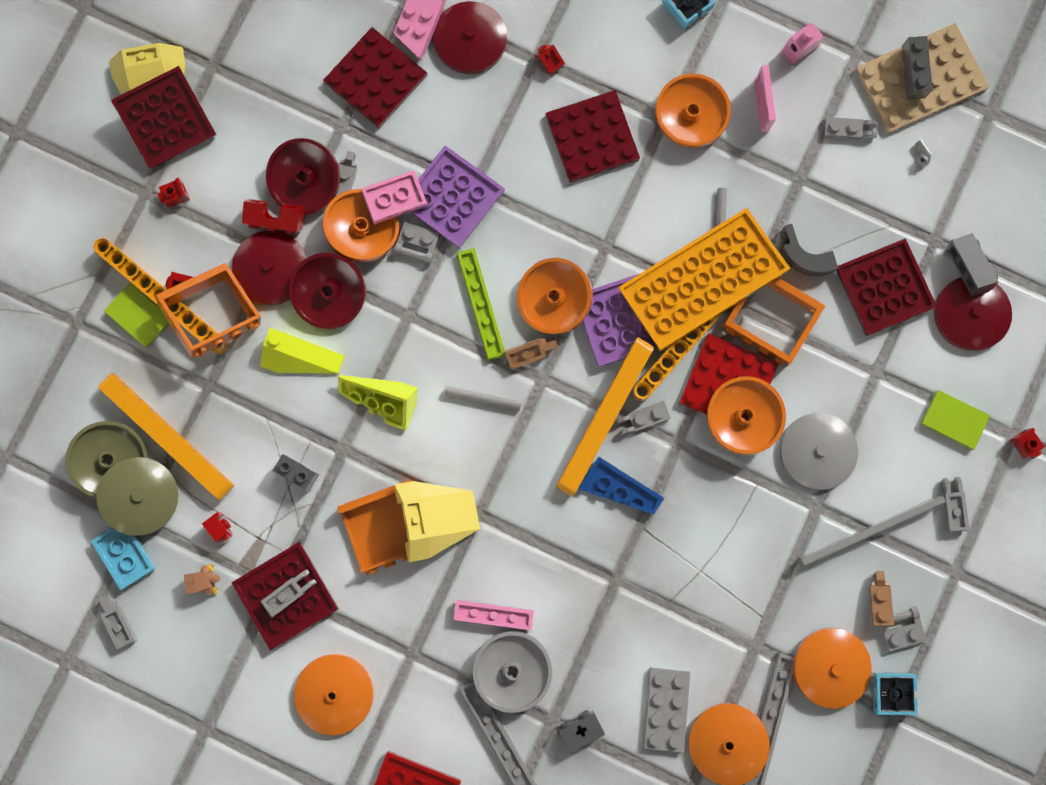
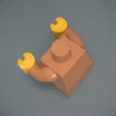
[183,564,220,595]

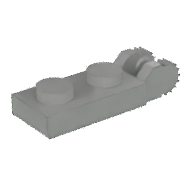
[824,117,878,140]
[614,401,671,436]
[942,477,970,532]
[261,570,317,618]

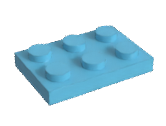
[91,527,156,590]

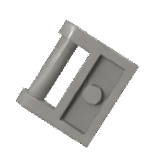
[394,222,440,265]
[880,606,927,652]

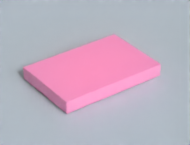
[754,65,776,133]
[361,170,427,224]

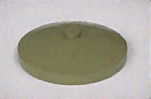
[66,421,148,498]
[97,457,178,536]

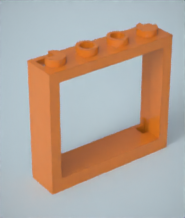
[156,263,261,359]
[722,278,825,366]

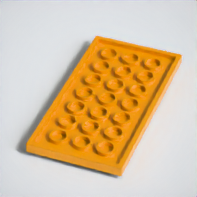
[618,208,790,351]

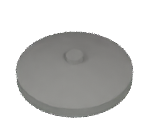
[780,413,858,490]
[473,631,552,713]

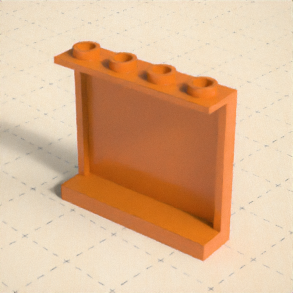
[337,479,412,575]

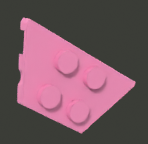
[393,0,447,61]

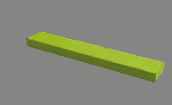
[457,248,505,361]

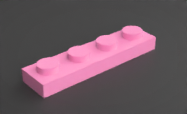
[453,600,534,630]

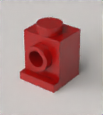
[157,177,190,208]
[1010,427,1045,459]
[202,512,233,543]

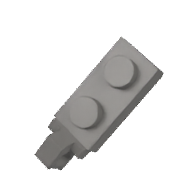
[336,151,358,196]
[99,595,137,650]

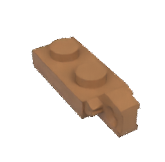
[504,338,558,370]
[869,571,894,627]

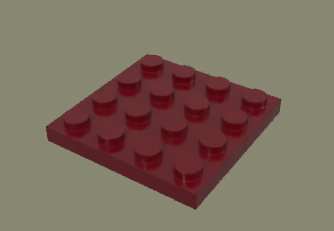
[323,27,428,129]
[111,66,217,169]
[545,90,640,183]
[836,238,937,336]
[231,542,339,651]

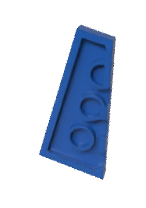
[578,456,664,514]

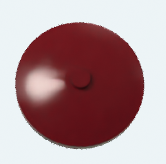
[433,1,507,74]
[266,138,340,215]
[232,230,307,306]
[289,252,366,329]
[934,277,1012,351]

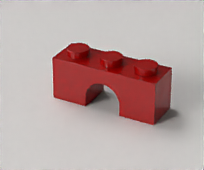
[242,199,304,234]

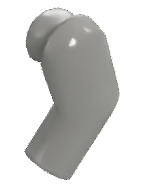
[915,139,932,167]

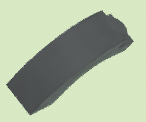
[780,224,839,276]

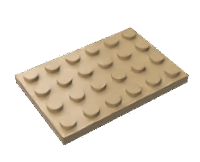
[855,23,989,134]

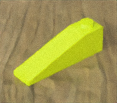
[260,328,345,374]
[338,375,418,430]

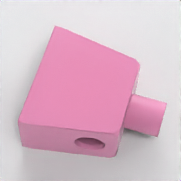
[781,23,823,65]

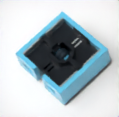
[662,0,715,30]
[872,672,918,715]

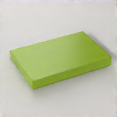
[104,283,169,348]
[920,390,991,450]

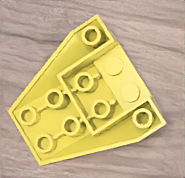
[109,43,186,94]
[394,481,480,563]

